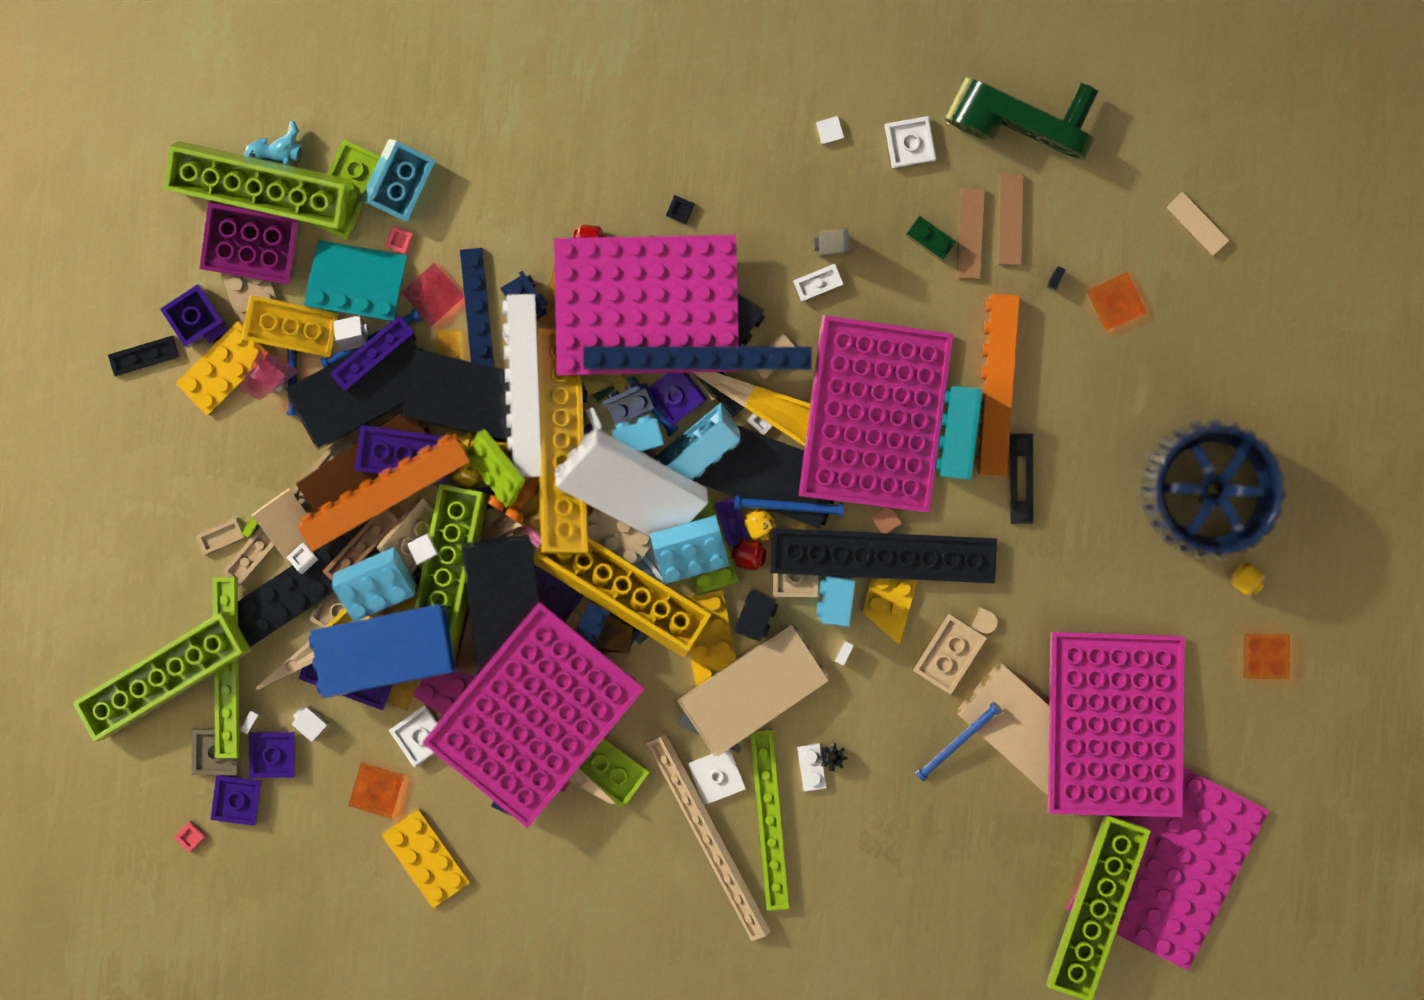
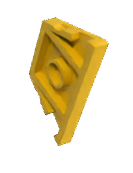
[862,578,917,644]

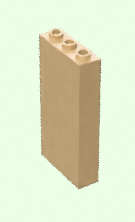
[677,625,828,757]
[958,664,1049,795]

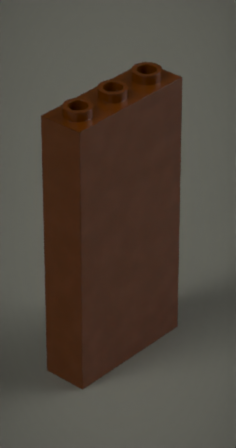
[296,412,433,540]

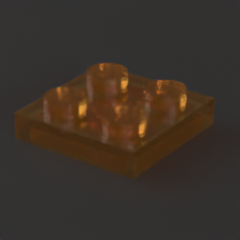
[1086,272,1147,332]
[1243,633,1290,679]
[348,762,405,818]

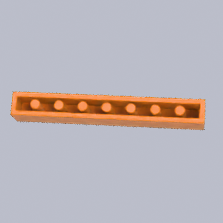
[974,294,1019,476]
[298,433,470,551]

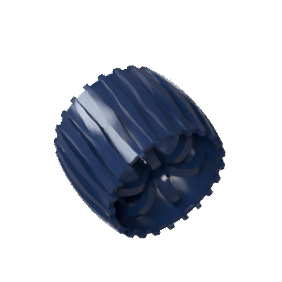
[1140,419,1286,560]

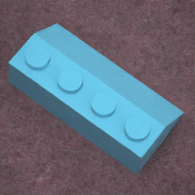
[654,403,740,480]

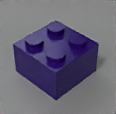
[160,284,226,348]

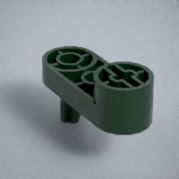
[944,77,1099,160]

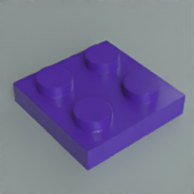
[649,373,707,426]
[249,732,295,778]
[210,775,262,826]

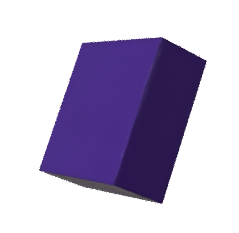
[204,323,229,344]

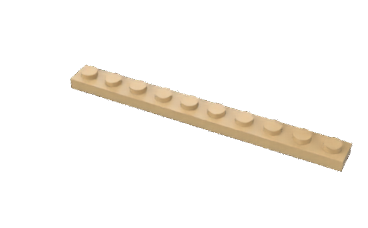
[221,415,387,586]
[647,734,771,941]

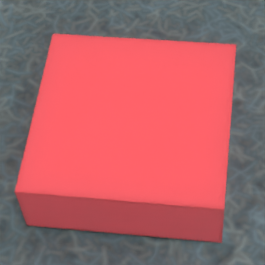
[385,226,414,255]
[174,821,206,853]

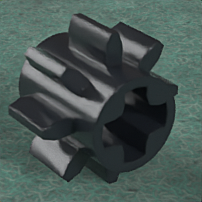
[818,743,848,772]

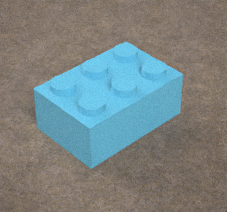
[361,139,436,222]
[612,415,664,452]
[650,516,729,584]
[332,547,415,622]
[816,576,855,627]

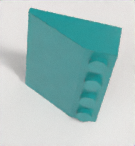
[304,240,407,321]
[935,386,982,480]

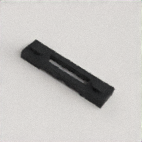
[1010,434,1034,524]

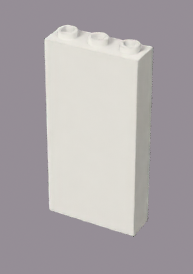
[555,428,708,536]

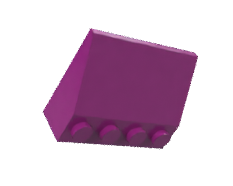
[199,200,301,284]

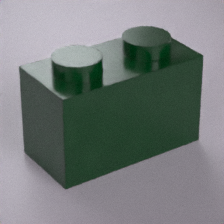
[905,216,956,262]

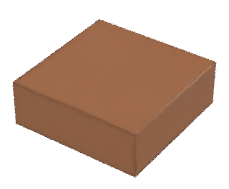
[871,507,902,533]

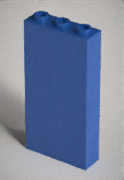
[309,604,457,698]

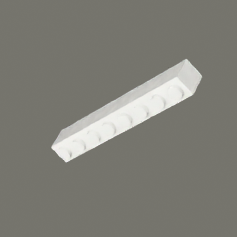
[502,294,541,478]

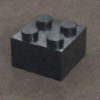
[734,588,779,642]

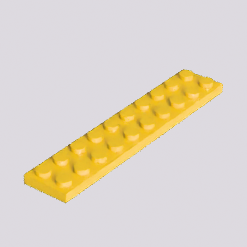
[536,328,588,554]

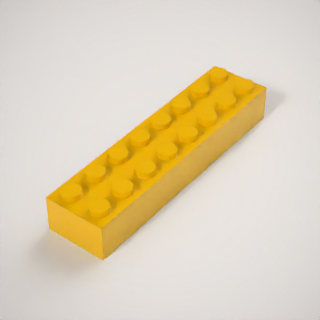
[533,537,711,658]

